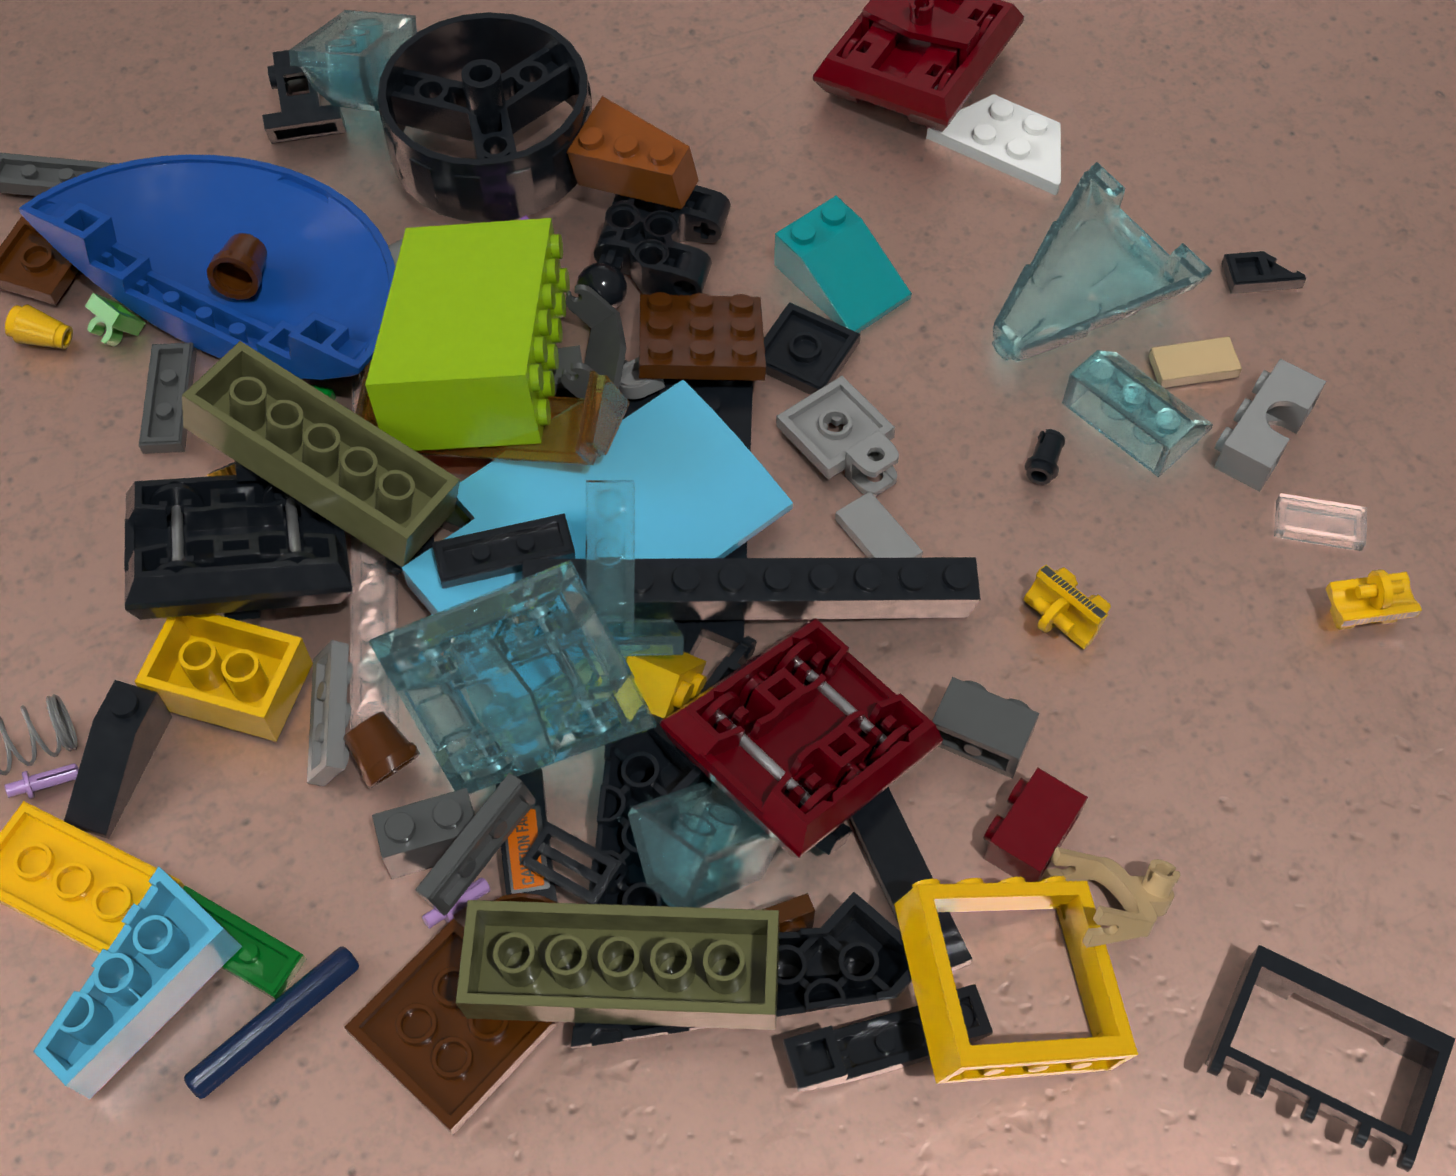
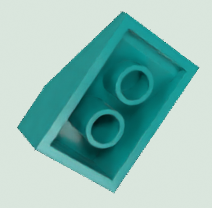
[774,196,912,333]

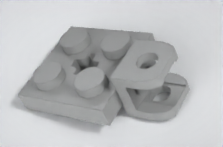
[776,376,899,497]

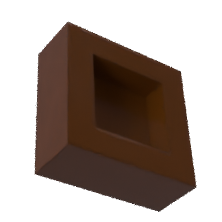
[762,893,815,932]

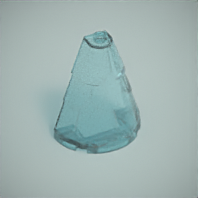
[992,162,1212,362]

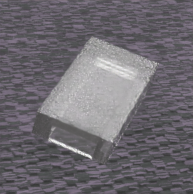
[1274,493,1367,551]

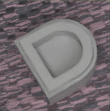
[619,357,665,399]

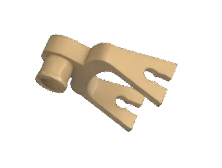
[1041,847,1180,948]

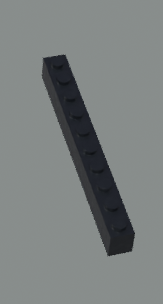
[522,557,981,622]

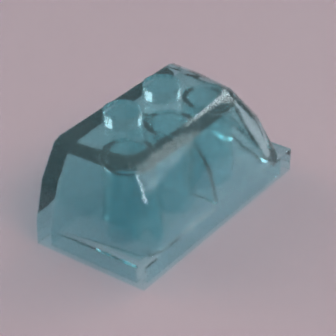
[289,10,417,111]

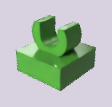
[85,293,146,347]

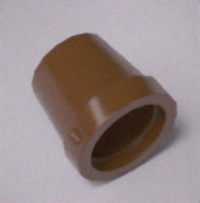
[207,233,267,300]
[343,711,420,789]

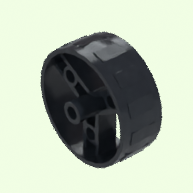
[378,12,593,222]

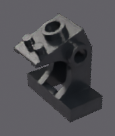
[262,47,346,144]

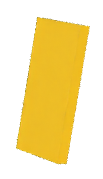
[0,801,184,954]

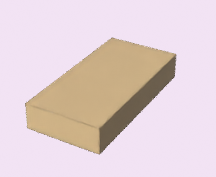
[1148,336,1242,389]

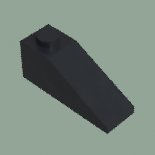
[64,680,172,839]

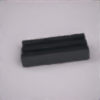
[521,821,628,905]

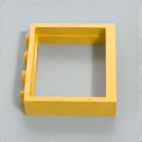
[894,876,1138,1084]

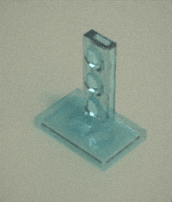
[536,480,684,657]

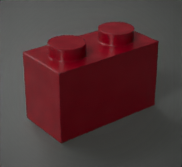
[983,767,1088,882]

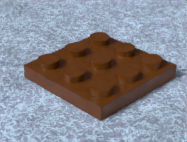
[639,292,766,381]
[344,918,560,1135]

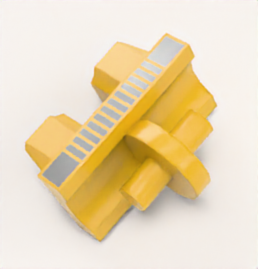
[1023,565,1111,649]
[1326,569,1422,630]

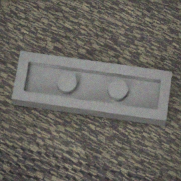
[307,640,353,786]

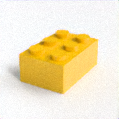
[134,614,313,742]

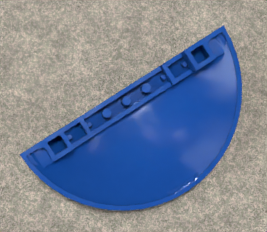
[19,154,395,380]

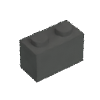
[932,677,1040,779]
[372,788,475,879]

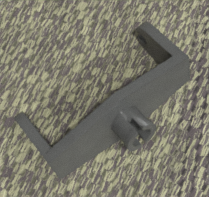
[562,285,628,408]

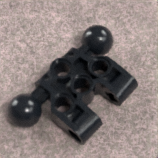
[577,185,731,309]

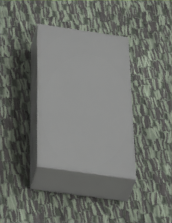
[835,491,923,558]

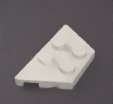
[926,94,1061,196]

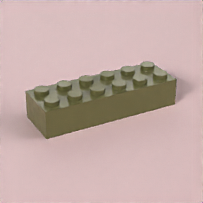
[182,341,460,567]
[456,900,780,1030]

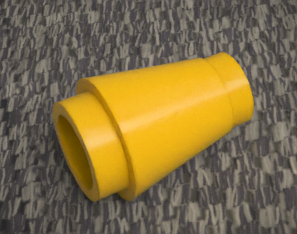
[5,304,73,350]

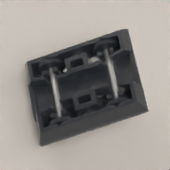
[124,475,352,620]

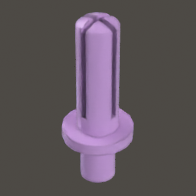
[5,763,79,799]
[422,877,490,929]

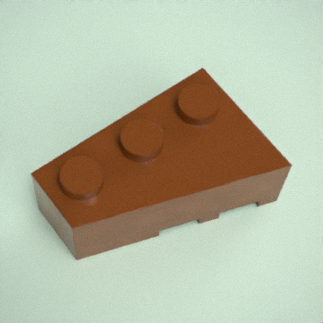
[567,96,699,209]

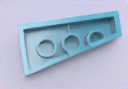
[33,866,242,1099]

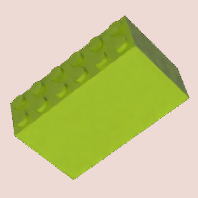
[365,218,570,451]

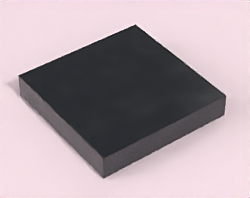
[764,302,861,395]

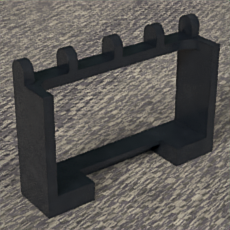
[1205,945,1455,1172]

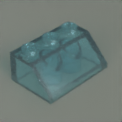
[1062,350,1213,477]
[628,779,779,908]

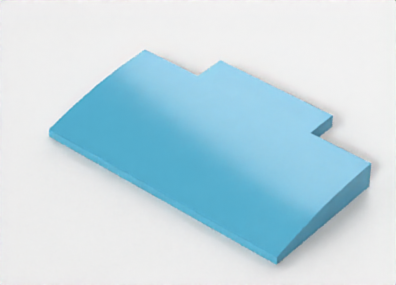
[402,380,793,709]

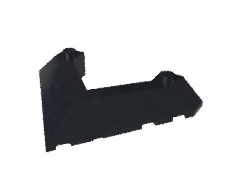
[571,708,912,1049]

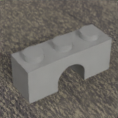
[1214,359,1326,492]

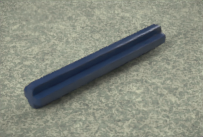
[184,946,359,1099]

